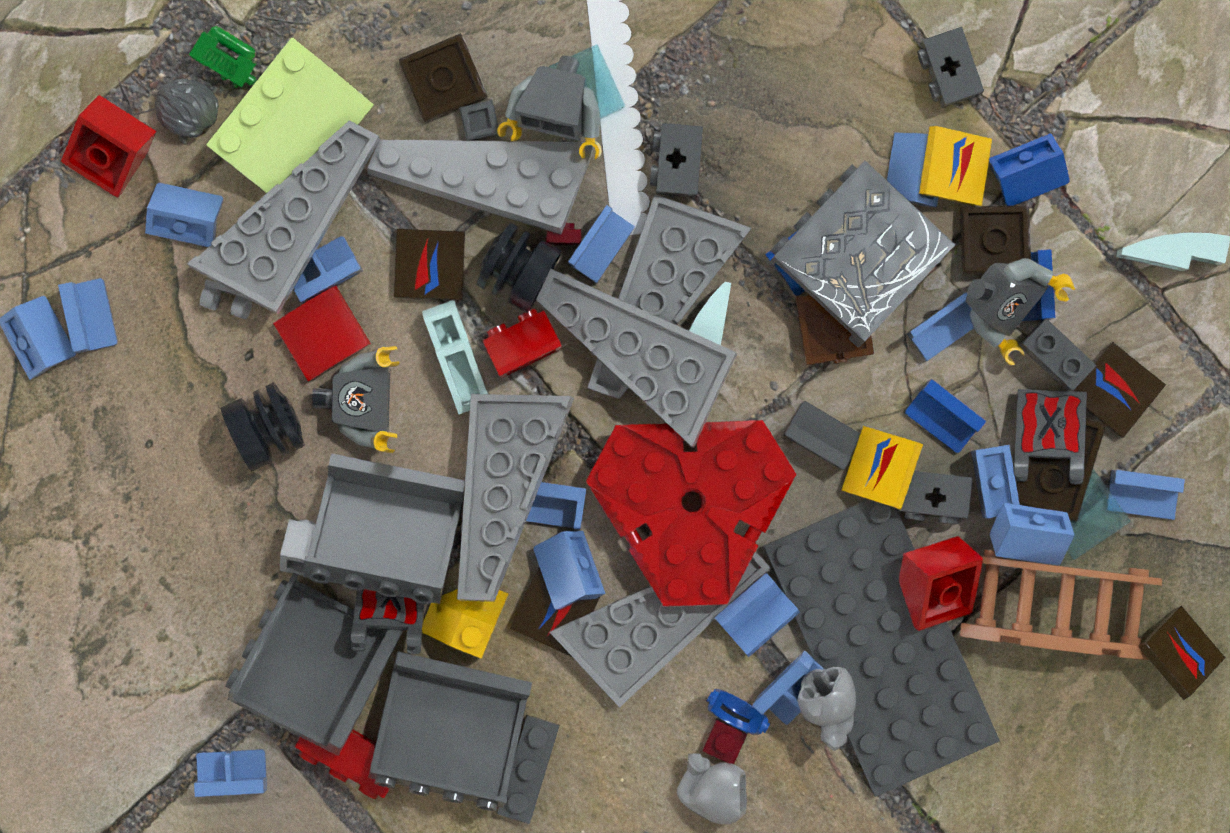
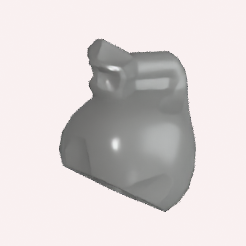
[797,667,856,751]
[677,753,747,824]

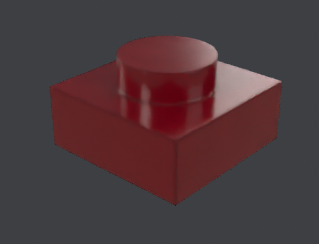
[547,223,582,245]
[702,719,748,764]

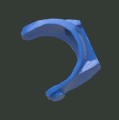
[706,689,770,735]

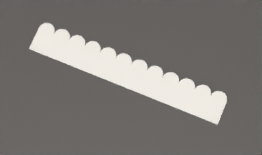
[587,0,650,235]

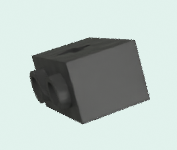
[917,27,984,108]
[650,123,703,198]
[1019,318,1097,391]
[897,471,973,524]

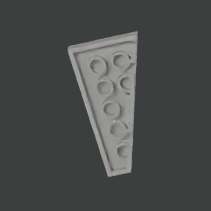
[187,120,380,315]
[367,140,595,234]
[587,194,751,400]
[536,269,737,448]
[457,394,574,602]
[550,552,770,708]

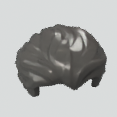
[155,79,219,138]

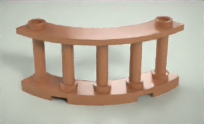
[960,550,1162,660]

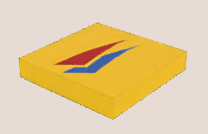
[919,126,992,206]
[842,426,923,510]

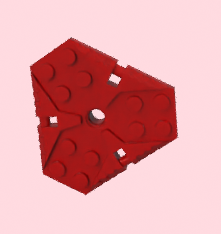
[586,420,797,606]

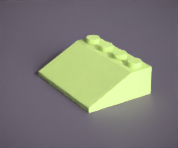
[206,38,374,193]

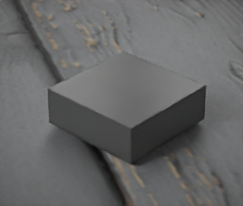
[459,100,499,141]

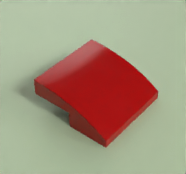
[273,285,371,381]

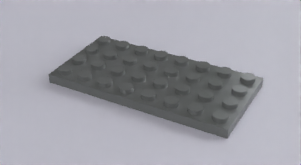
[763,499,1000,797]

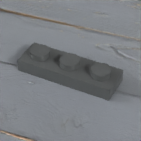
[497,715,560,824]

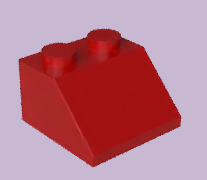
[61,95,157,198]
[483,308,563,379]
[899,536,983,631]

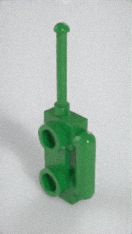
[189,26,257,88]

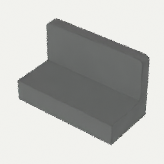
[783,401,860,470]

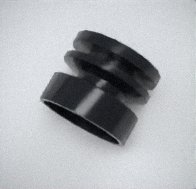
[476,223,562,313]
[220,382,305,472]

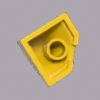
[422,589,509,659]

